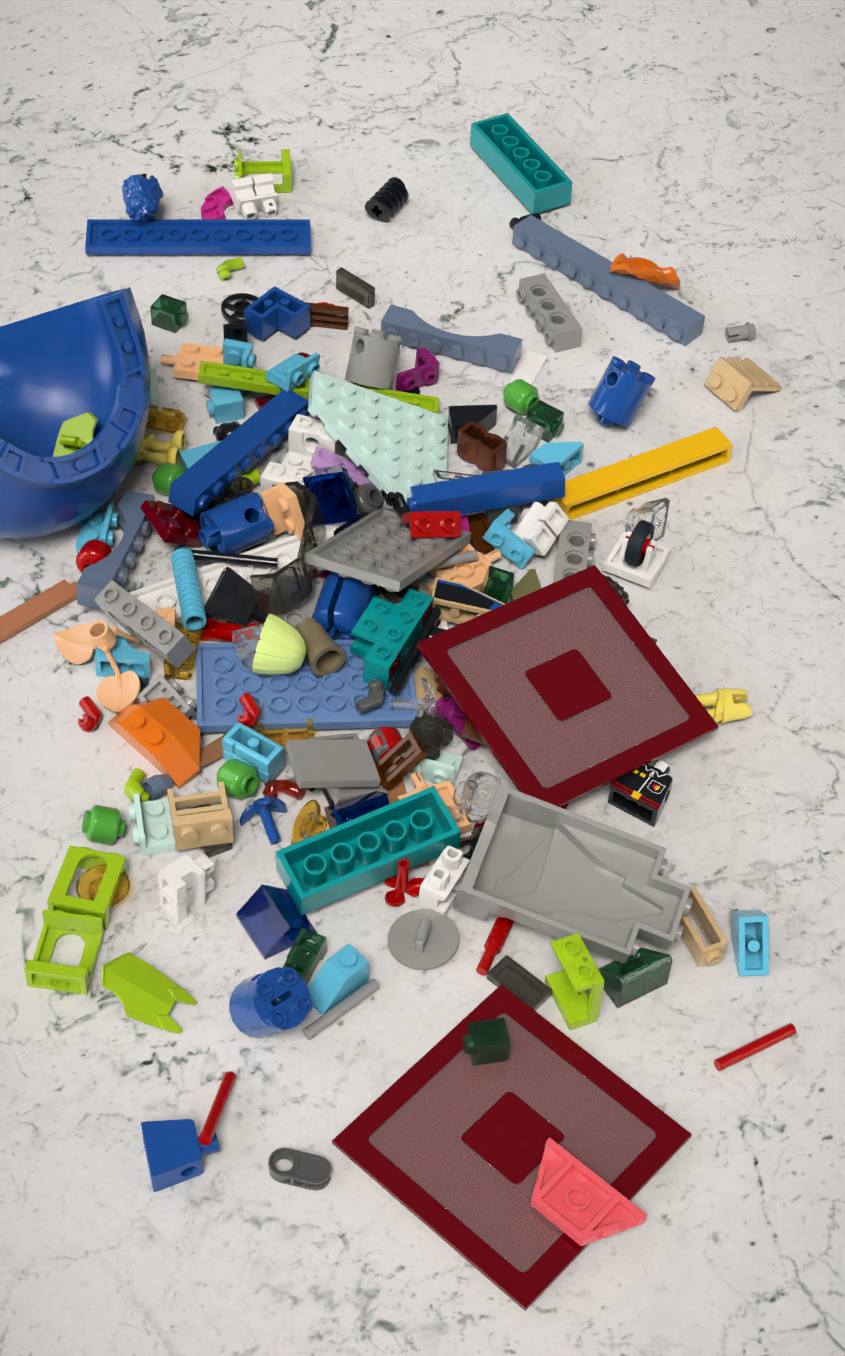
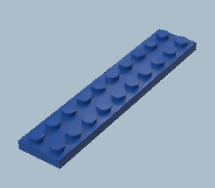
[85,219,311,255]

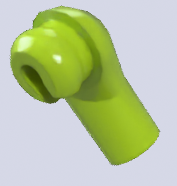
[216,257,244,280]
[124,768,150,803]

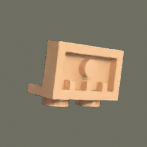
[261,482,309,540]

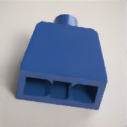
[141,1119,219,1192]

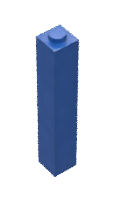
[407,462,565,515]

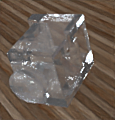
[232,625,261,671]

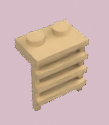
[704,357,782,411]
[167,781,234,850]

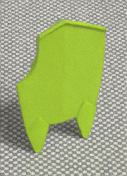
[53,412,98,457]
[101,952,197,1034]

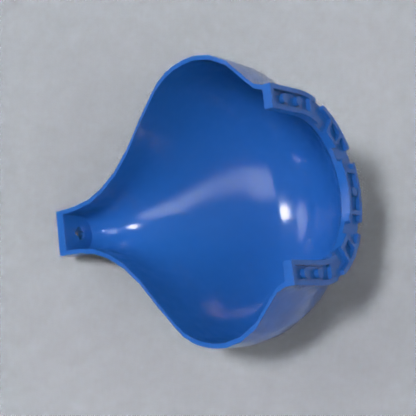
[0,287,151,539]

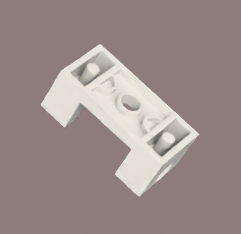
[260,414,343,519]

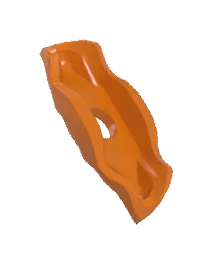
[610,253,680,290]

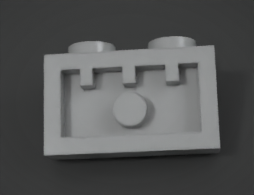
[137,674,197,720]

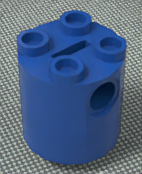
[588,356,656,427]
[198,493,274,554]
[229,967,312,1038]

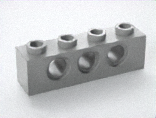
[516,273,582,353]
[553,520,596,583]
[94,580,195,669]

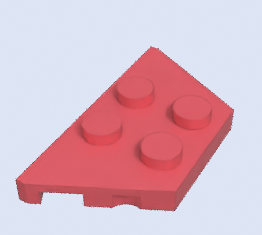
[530,1137,647,1246]

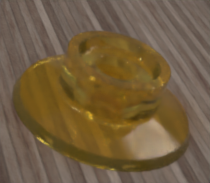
[291,800,327,845]
[76,865,130,907]

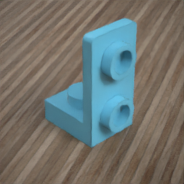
[482,509,535,569]

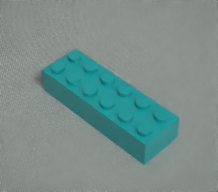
[470,113,573,214]
[276,786,461,916]

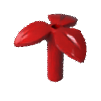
[384,859,425,907]

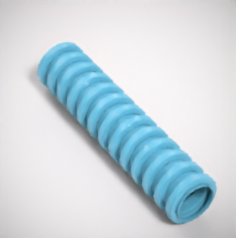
[171,548,207,631]

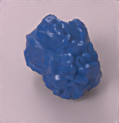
[122,174,164,223]

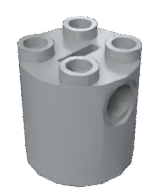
[345,327,402,389]

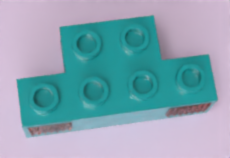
[350,588,434,690]

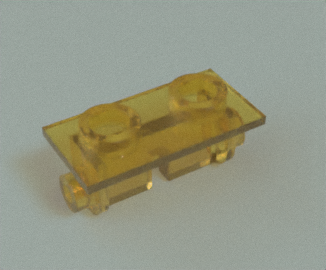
[146,404,188,433]

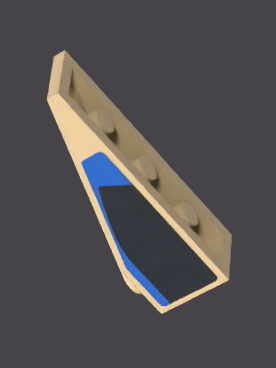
[431,577,505,624]

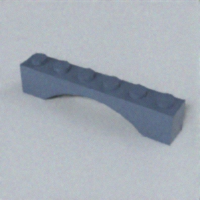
[381,305,523,374]
[76,490,155,609]

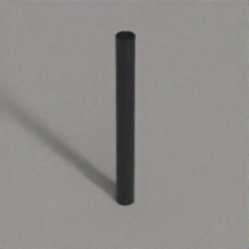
[174,548,278,568]
[389,607,442,696]

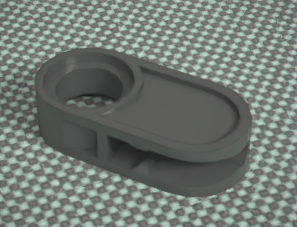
[268,1148,331,1191]

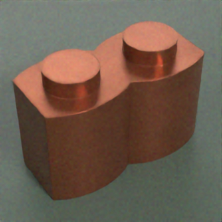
[457,421,507,471]

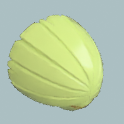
[252,613,306,675]

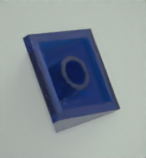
[236,884,317,960]

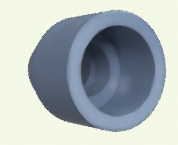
[142,774,173,801]

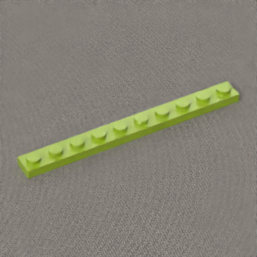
[197,360,439,413]

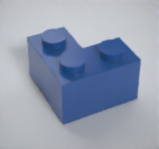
[244,286,310,340]

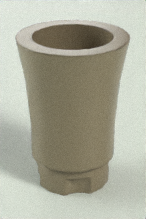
[295,617,346,676]

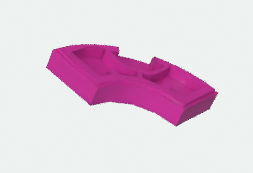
[201,186,234,219]

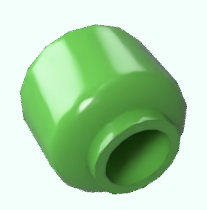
[503,379,540,415]
[152,463,186,496]
[216,759,259,800]
[81,805,126,845]

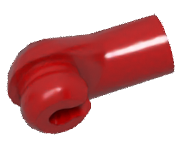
[237,693,262,728]
[78,696,102,732]

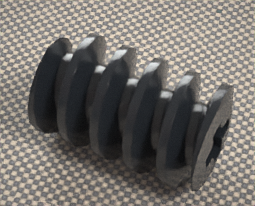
[365,177,409,222]

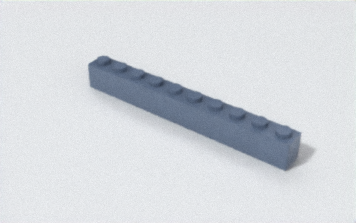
[512,215,705,346]

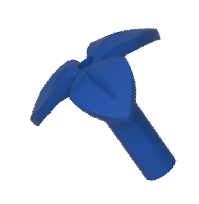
[240,796,287,845]

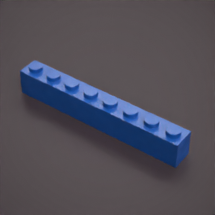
[168,390,309,516]

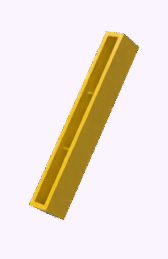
[548,427,733,520]

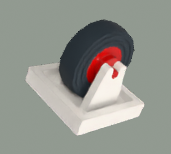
[603,520,671,588]

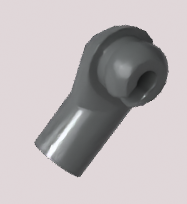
[355,678,386,714]

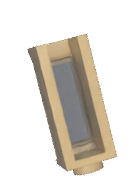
[679,886,729,967]

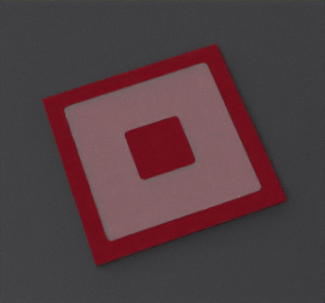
[416,565,719,807]
[332,984,692,1311]

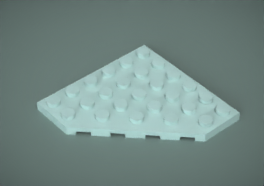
[308,371,448,503]

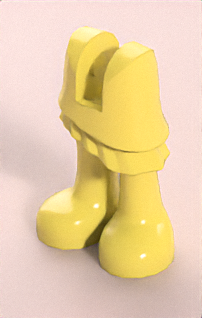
[134,430,186,465]
[695,687,752,725]

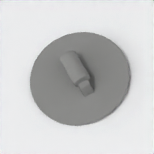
[388,909,459,970]

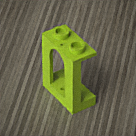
[234,149,292,193]
[47,845,128,930]
[24,910,104,995]
[545,933,605,1030]

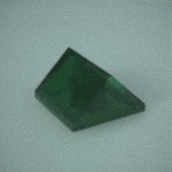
[598,947,673,1009]

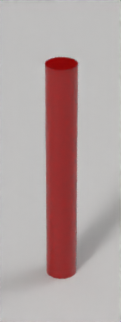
[714,1023,796,1071]
[199,1071,236,1145]

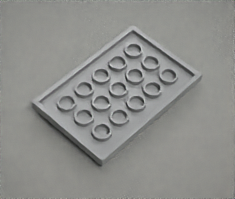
[305,507,471,592]

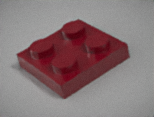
[140,500,202,547]

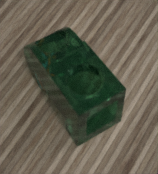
[283,928,327,986]

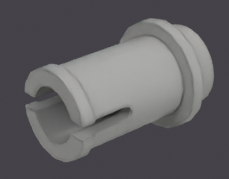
[725,322,756,342]

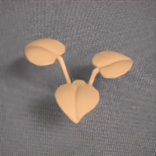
[54,607,176,713]

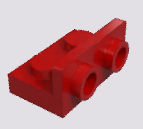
[402,511,461,538]

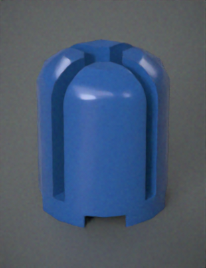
[312,572,375,640]

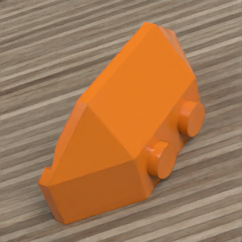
[108,697,201,789]

